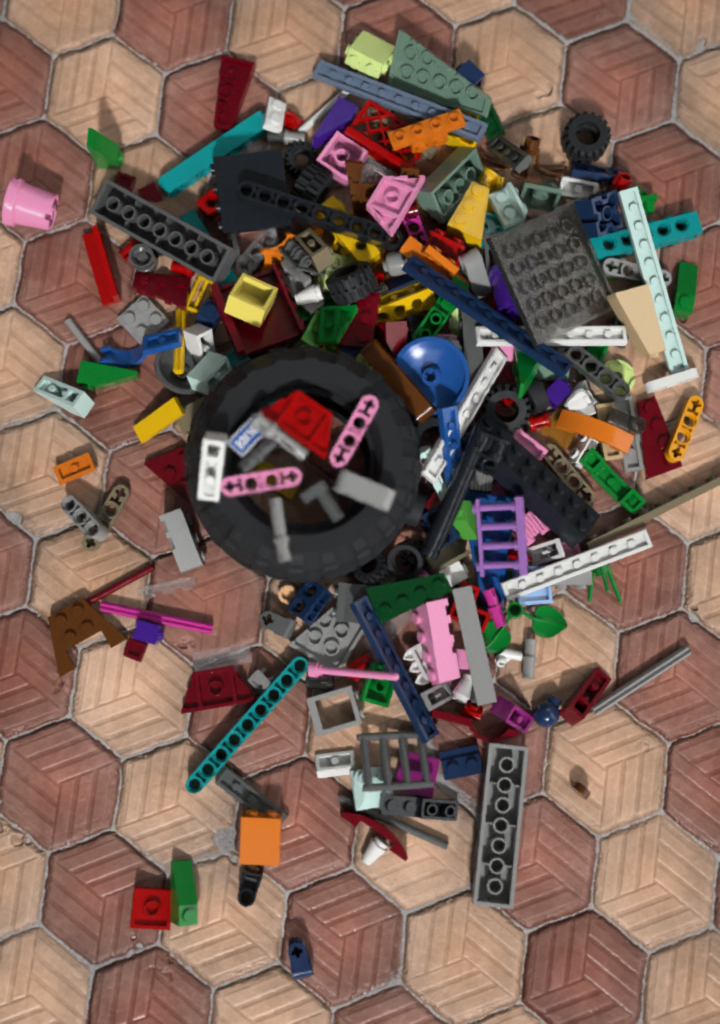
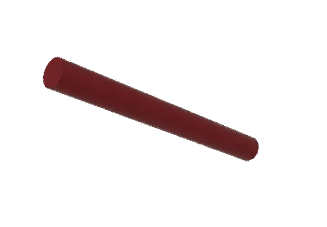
[85,564,155,605]

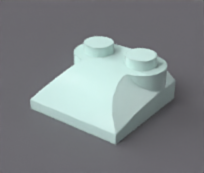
[349,766,393,811]

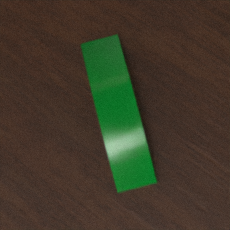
[579,447,646,515]

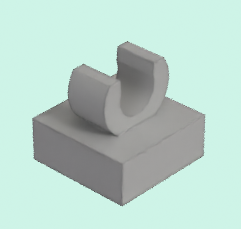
[247,668,274,694]

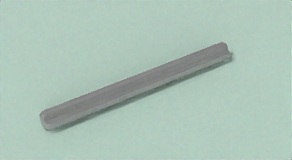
[591,646,691,715]

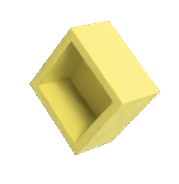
[224,273,278,328]

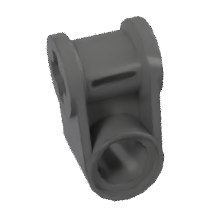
[259,611,297,640]

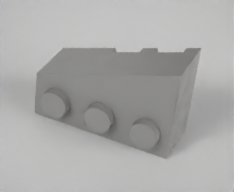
[159,508,206,574]

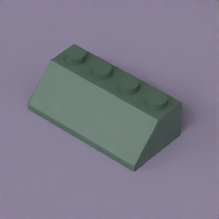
[417,146,484,224]

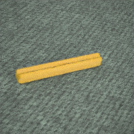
[173,308,187,375]

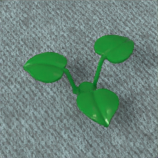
[482,570,567,654]

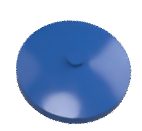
[395,336,470,415]

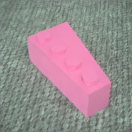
[412,598,460,686]

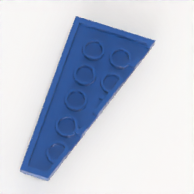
[464,491,515,612]

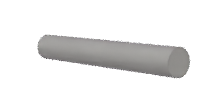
[65,318,101,364]

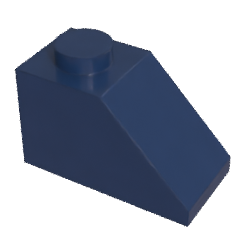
[194,298,221,335]

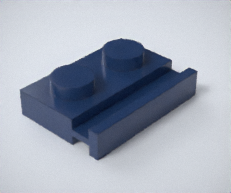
[439,744,483,781]

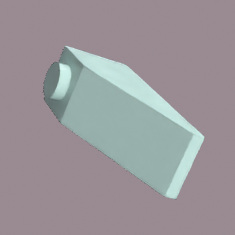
[33,375,95,419]

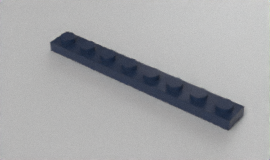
[349,595,439,744]

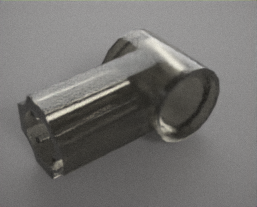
[605,408,646,436]

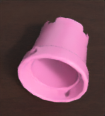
[2,176,59,231]

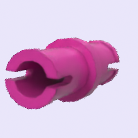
[482,587,507,628]

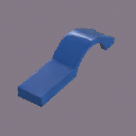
[99,328,182,367]

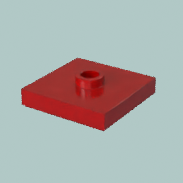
[129,886,171,930]

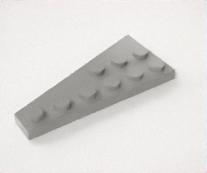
[289,570,397,668]

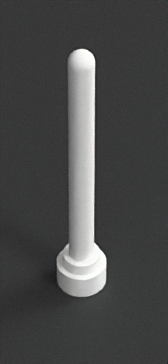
[297,71,368,133]

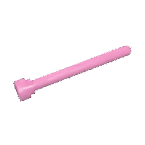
[308,661,399,681]

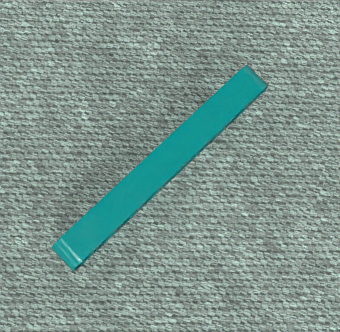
[185,657,309,794]

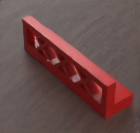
[82,225,122,307]

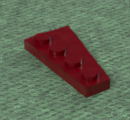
[213,54,256,132]
[635,396,682,480]

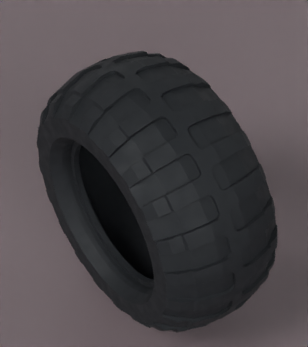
[184,346,422,582]

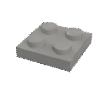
[116,295,170,345]

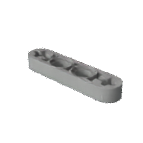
[600,258,672,286]

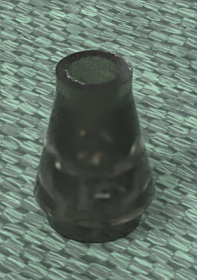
[305,674,335,692]

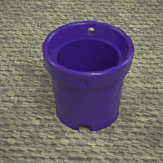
[487,259,538,321]

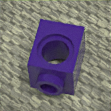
[546,377,573,410]
[132,620,164,645]

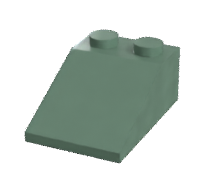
[519,181,563,213]

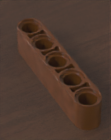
[360,338,437,423]

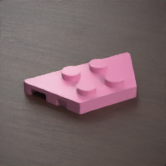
[366,175,425,237]

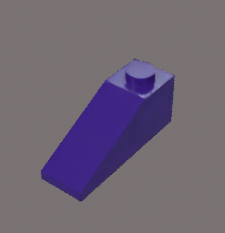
[312,96,359,149]

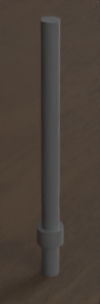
[338,794,449,850]

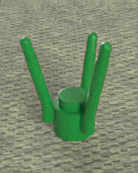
[588,564,622,603]

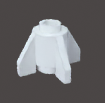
[564,380,599,416]

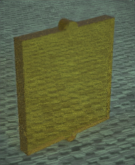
[540,406,577,450]

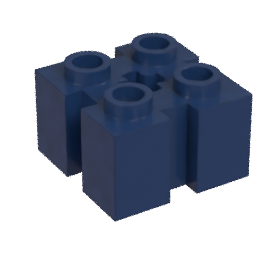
[574,189,623,239]

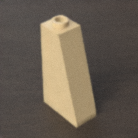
[606,284,666,359]

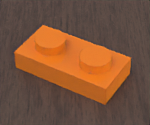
[53,452,97,485]

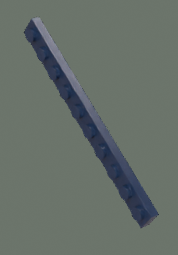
[402,255,573,379]

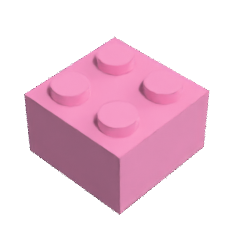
[316,131,368,189]

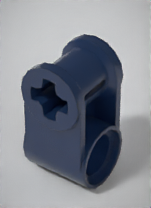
[288,938,314,981]

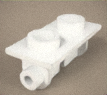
[567,435,599,469]

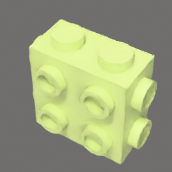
[345,30,395,80]

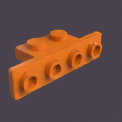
[388,109,466,154]
[399,236,469,285]

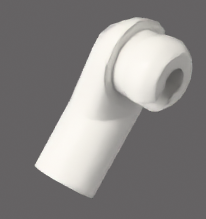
[495,649,523,667]

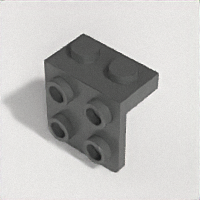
[332,582,376,623]

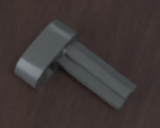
[299,479,344,523]

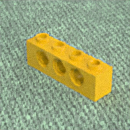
[316,196,381,266]
[377,281,436,325]

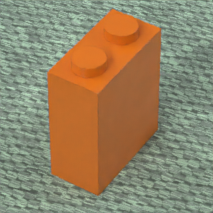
[239,809,283,866]

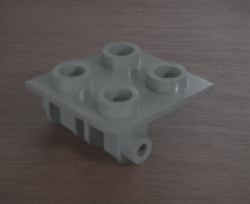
[278,239,326,276]

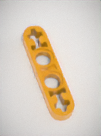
[664,395,704,463]

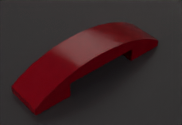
[340,810,408,861]

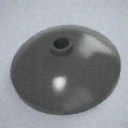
[154,344,197,394]

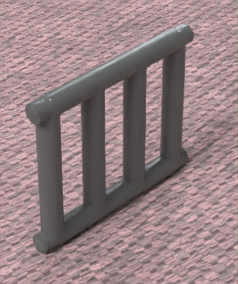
[356,730,434,792]

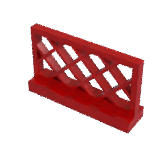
[344,99,423,174]

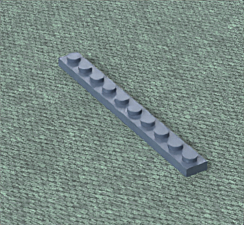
[312,60,488,143]

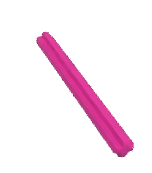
[99,601,213,634]

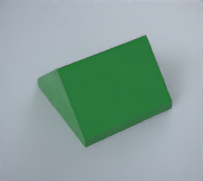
[359,662,394,708]

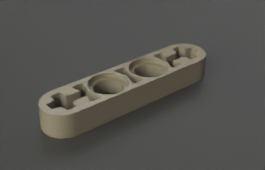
[543,444,595,505]
[82,485,131,552]

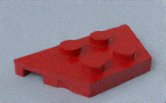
[260,390,333,460]

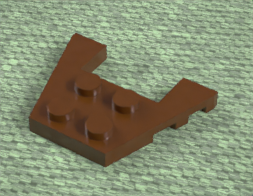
[345,160,419,218]
[48,598,127,677]

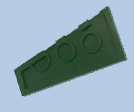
[365,573,453,624]

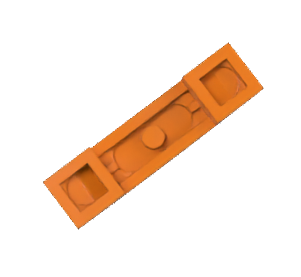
[555,409,634,454]

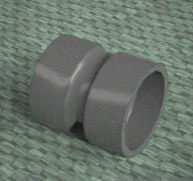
[129,243,158,273]

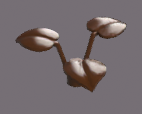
[480,135,567,184]

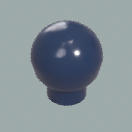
[533,695,562,727]

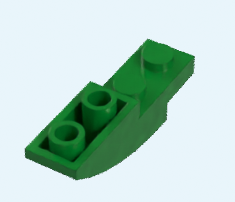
[411,275,470,340]

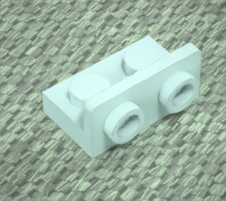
[488,181,528,229]

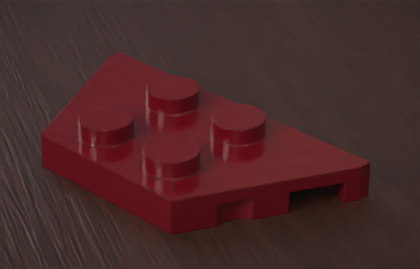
[144,447,192,505]
[181,666,256,714]

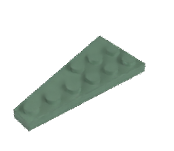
[387,29,492,118]

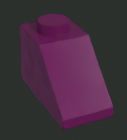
[489,695,534,734]

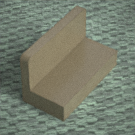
[425,540,471,575]

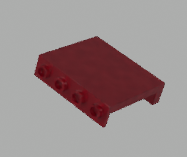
[210,263,305,359]

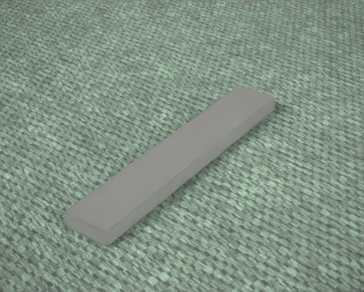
[452,586,497,706]

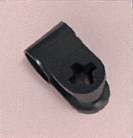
[237,865,264,907]

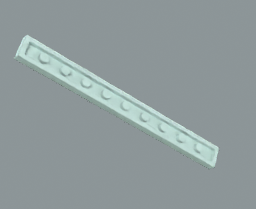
[617,186,689,375]

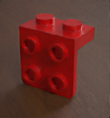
[425,228,467,267]

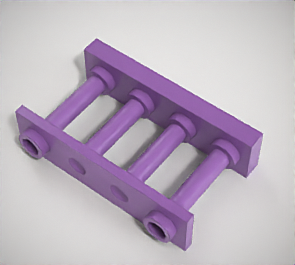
[472,494,529,577]

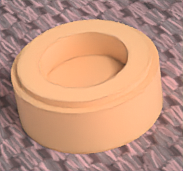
[278,585,297,604]

